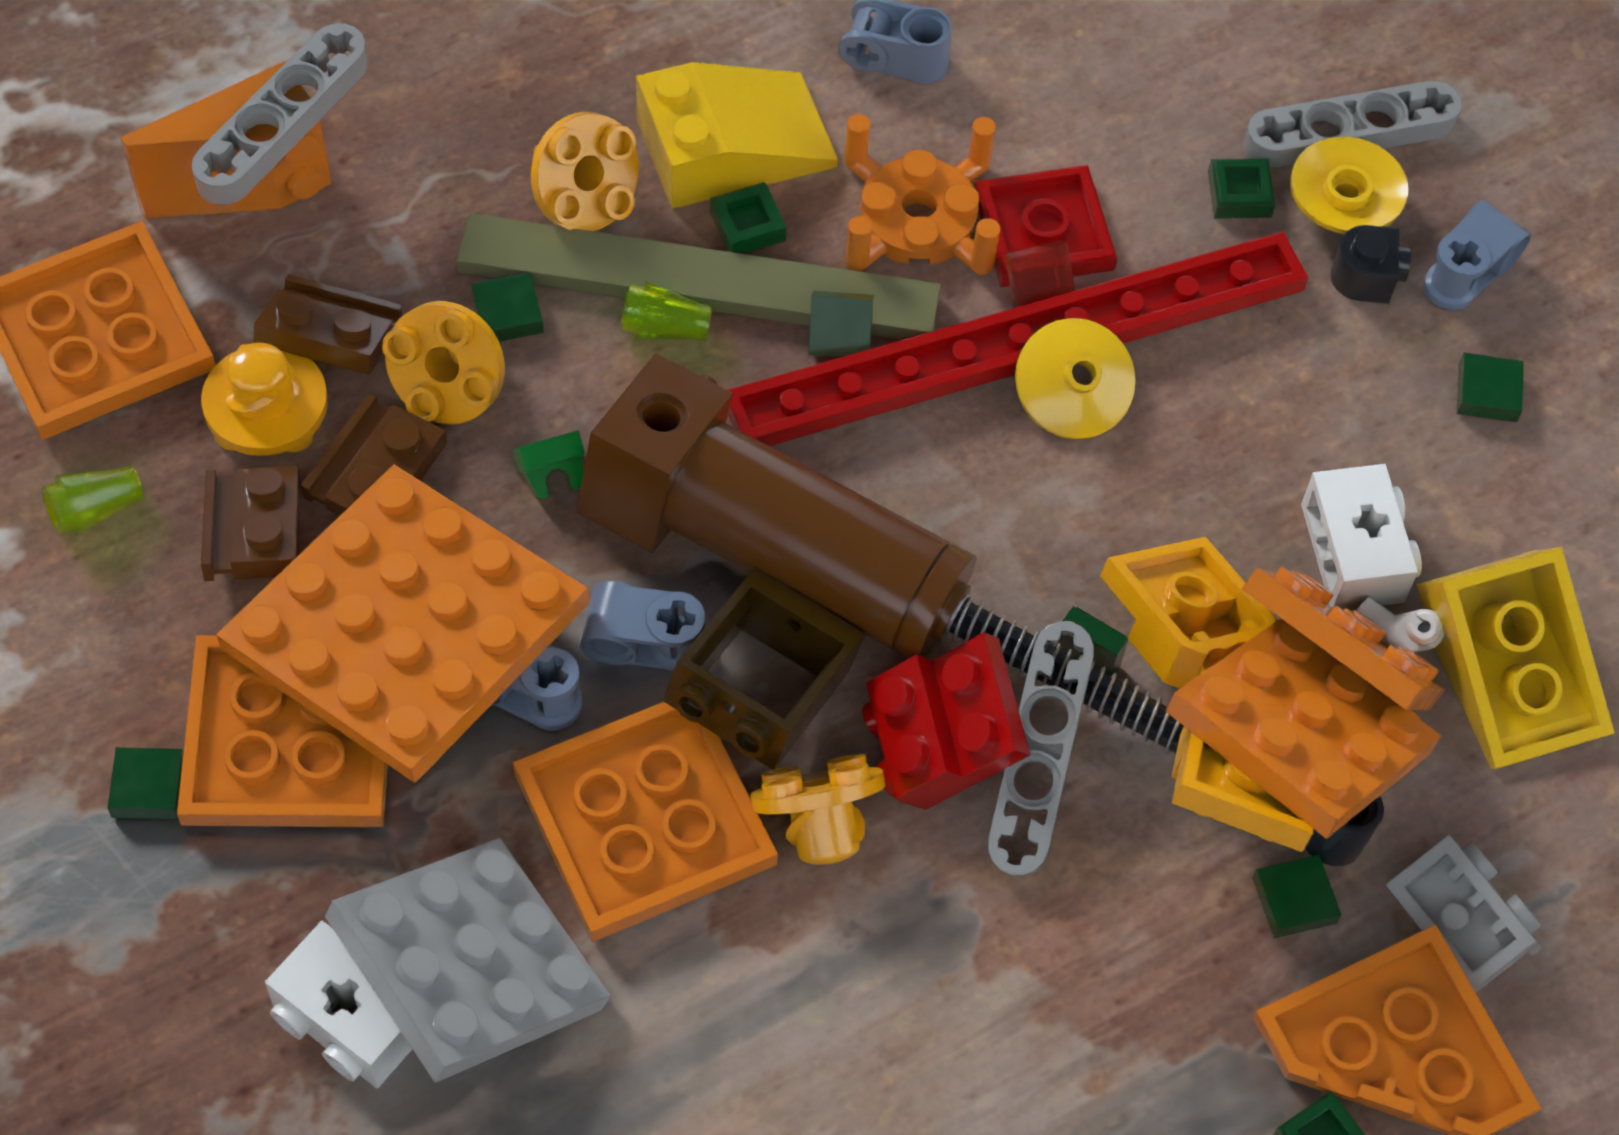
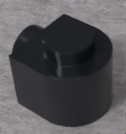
[1330,225,1411,304]

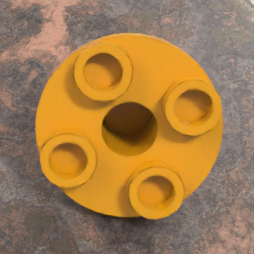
[531,112,639,231]
[382,301,505,424]
[201,342,328,456]
[750,754,885,865]

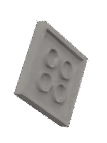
[325,838,611,1083]

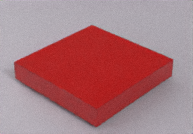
[974,165,1118,288]

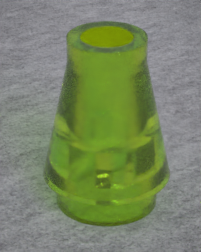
[620,280,712,341]
[42,465,144,536]

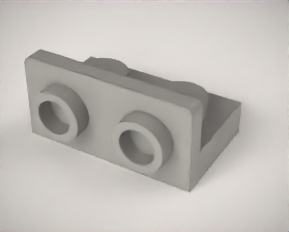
[1385,835,1543,993]

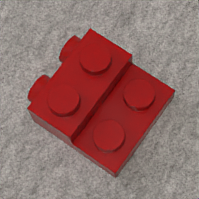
[862,632,1031,810]

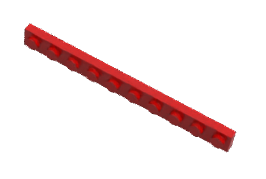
[727,231,1308,446]

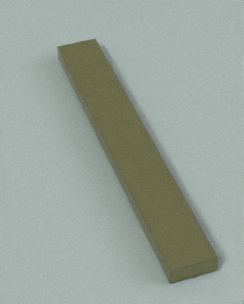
[457,213,941,340]

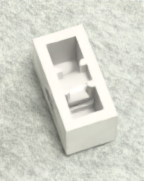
[1301,464,1422,610]
[265,921,412,1089]

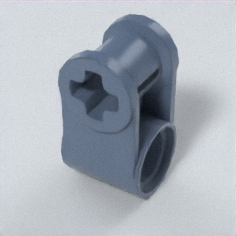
[838,0,952,84]
[1423,200,1532,310]
[579,581,705,671]
[491,645,583,731]

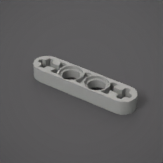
[191,23,368,205]
[1243,81,1462,168]
[988,621,1094,877]

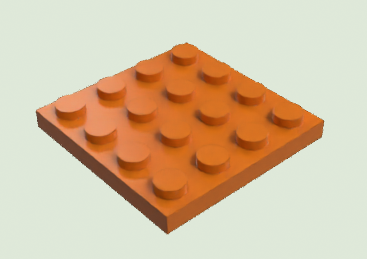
[216,464,590,783]

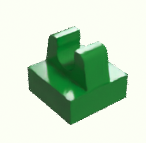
[511,430,585,499]

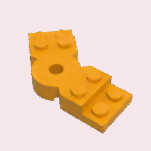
[1100,537,1313,852]

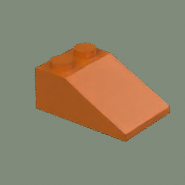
[120,61,332,219]

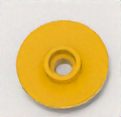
[1290,137,1408,234]
[1015,318,1135,440]

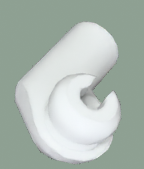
[1357,597,1445,653]

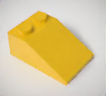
[636,62,838,209]
[1416,547,1615,769]

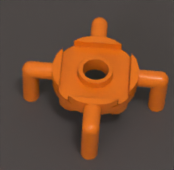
[844,114,1000,275]

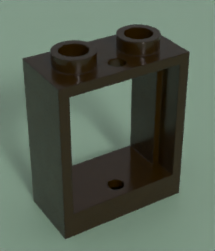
[663,567,865,770]

